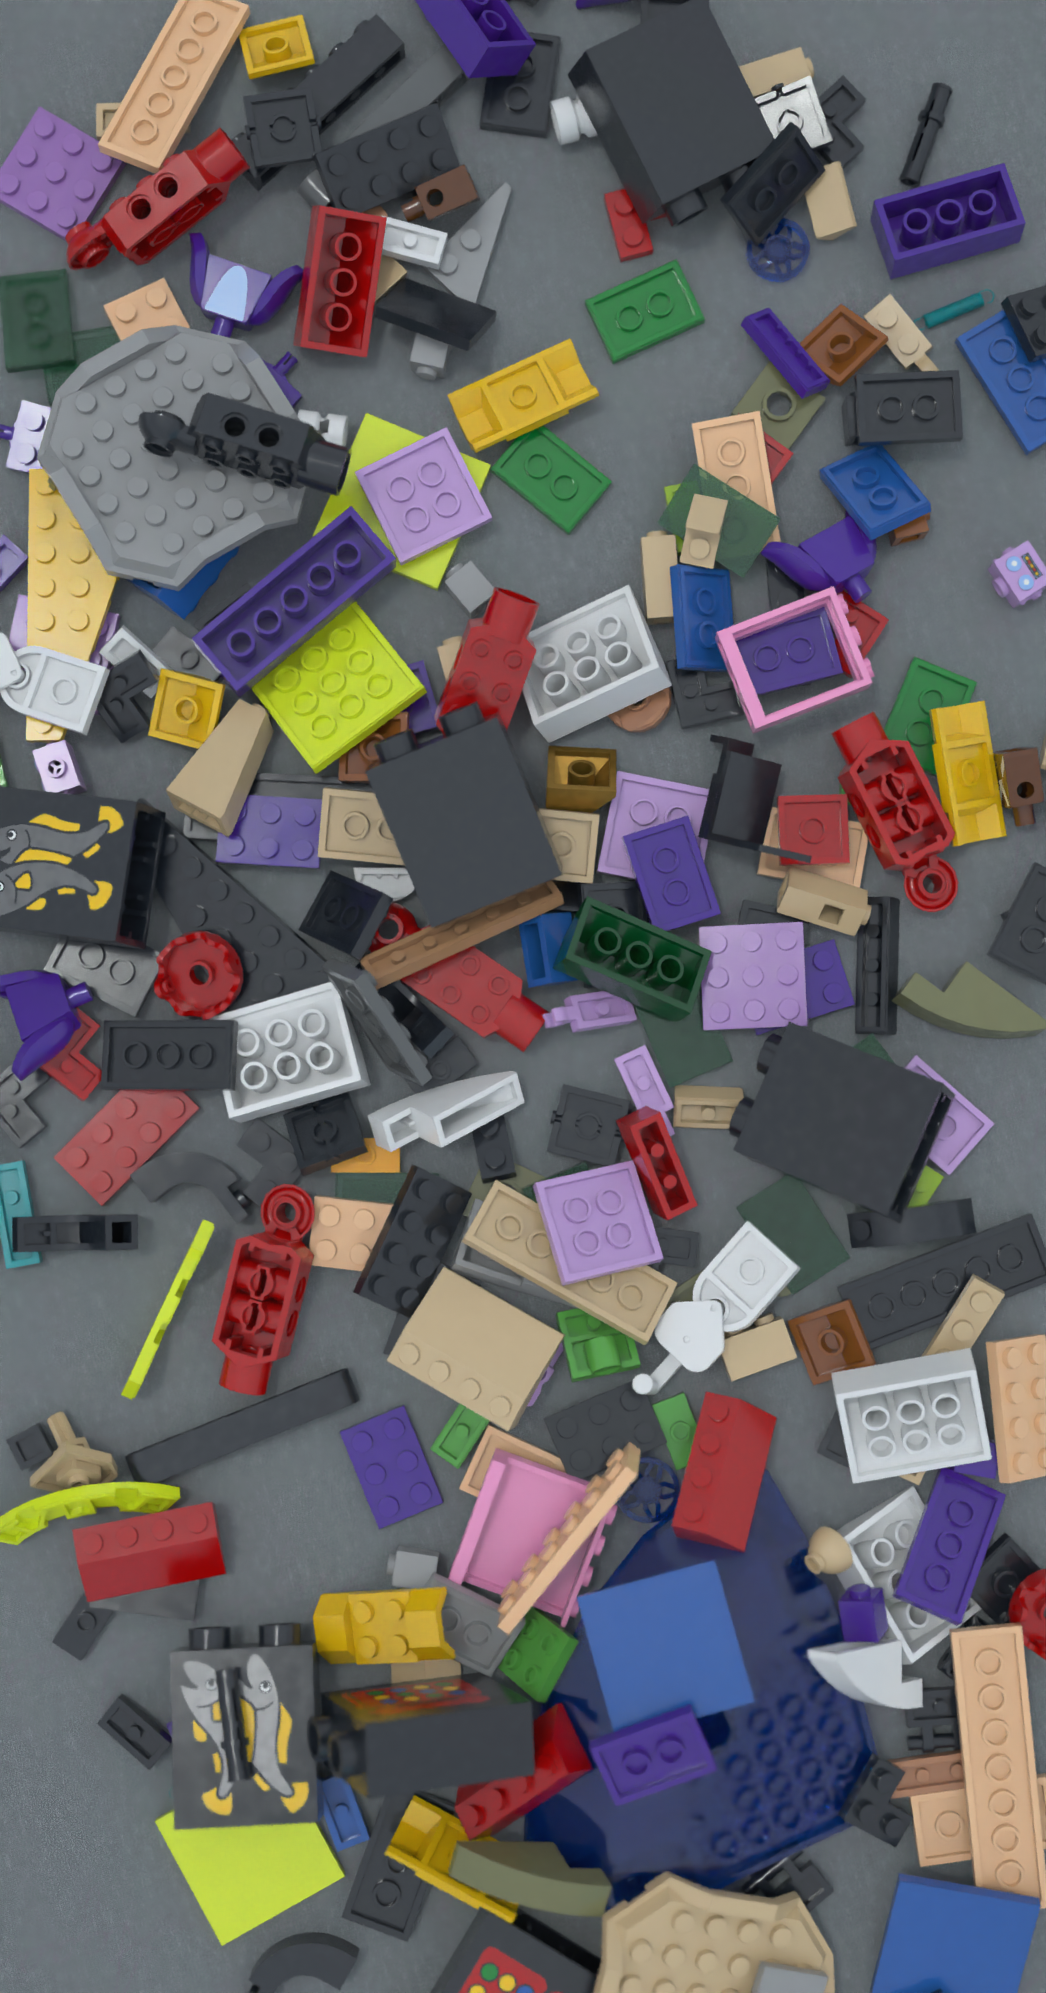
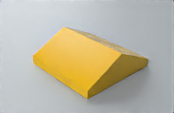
[239,14,315,80]
[148,668,226,749]

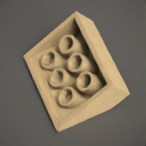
[387,1267,565,1431]

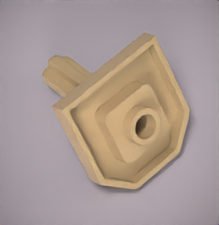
[30,1412,118,1492]

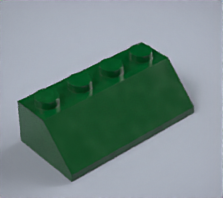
[553,896,712,1023]

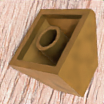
[545,746,616,813]

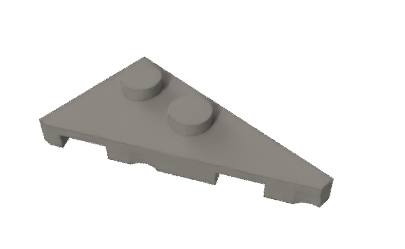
[424,182,512,303]

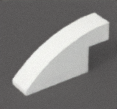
[368,1071,525,1152]
[808,1637,923,1709]

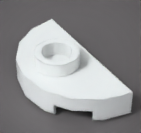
[353,868,415,902]

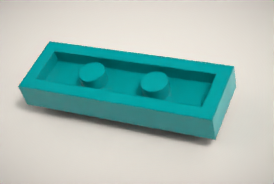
[0,1160,43,1269]

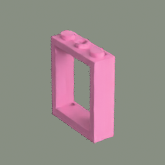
[715,586,874,734]

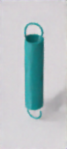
[914,289,995,330]

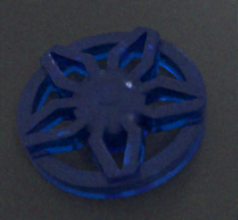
[746,218,810,282]
[617,1457,680,1523]

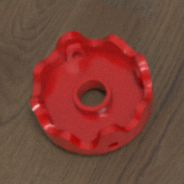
[154,931,243,1020]
[1008,1568,1046,1660]

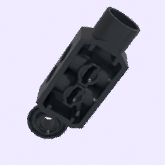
[138,392,352,497]

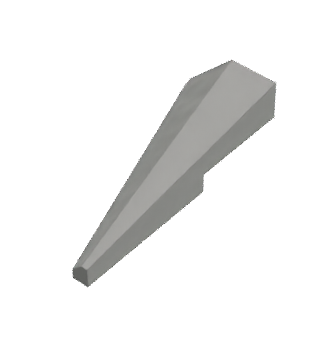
[450,1199,577,1308]

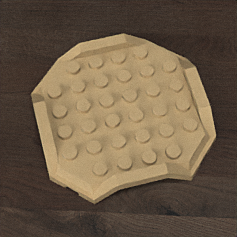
[593,1871,835,1993]

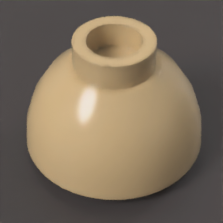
[805,1526,853,1574]

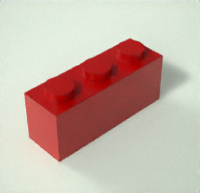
[616,1106,698,1221]

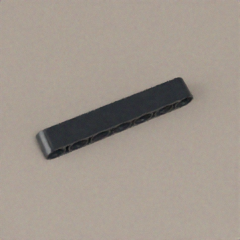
[125,1368,360,1483]

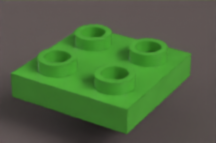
[555,1308,641,1382]
[497,1607,579,1704]

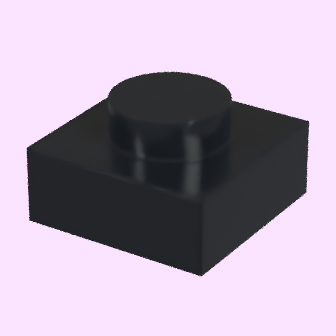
[6,1422,54,1471]

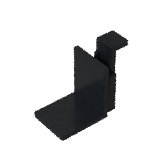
[698,734,812,863]

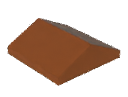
[799,304,889,387]
[338,712,409,784]
[787,1299,877,1386]

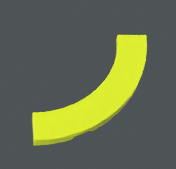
[121,1219,215,1400]
[0,1482,180,1545]

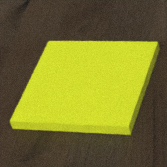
[313,413,491,591]
[251,601,427,774]
[155,1809,345,1946]

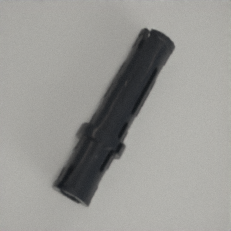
[899,82,953,187]
[214,1668,251,1782]

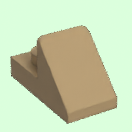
[679,494,728,569]

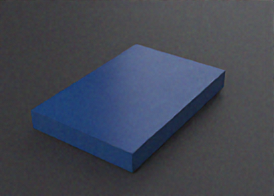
[819,445,931,541]
[670,564,733,673]

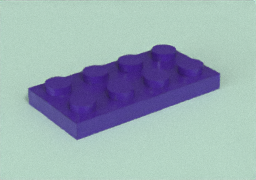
[892,1468,1006,1626]

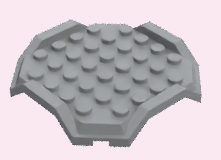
[37,325,306,591]

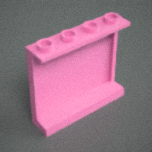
[448,1448,618,1628]

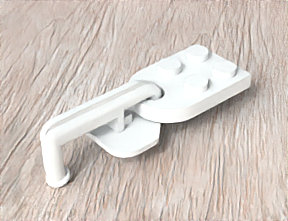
[0,632,110,736]
[632,1221,801,1395]

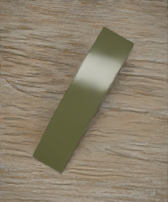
[892,961,1046,1039]
[448,1841,612,1917]

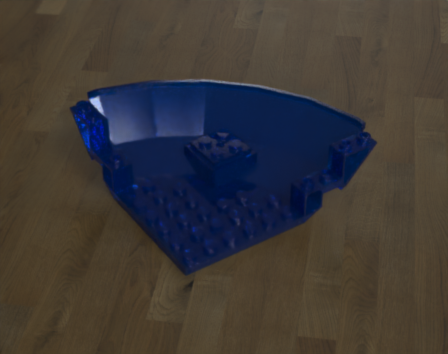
[524,1469,890,1912]

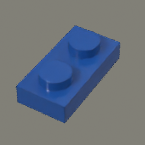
[323,1775,371,1852]

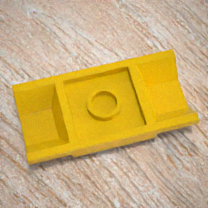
[447,338,599,453]
[929,701,1007,847]
[313,1586,456,1665]
[385,1795,519,1923]

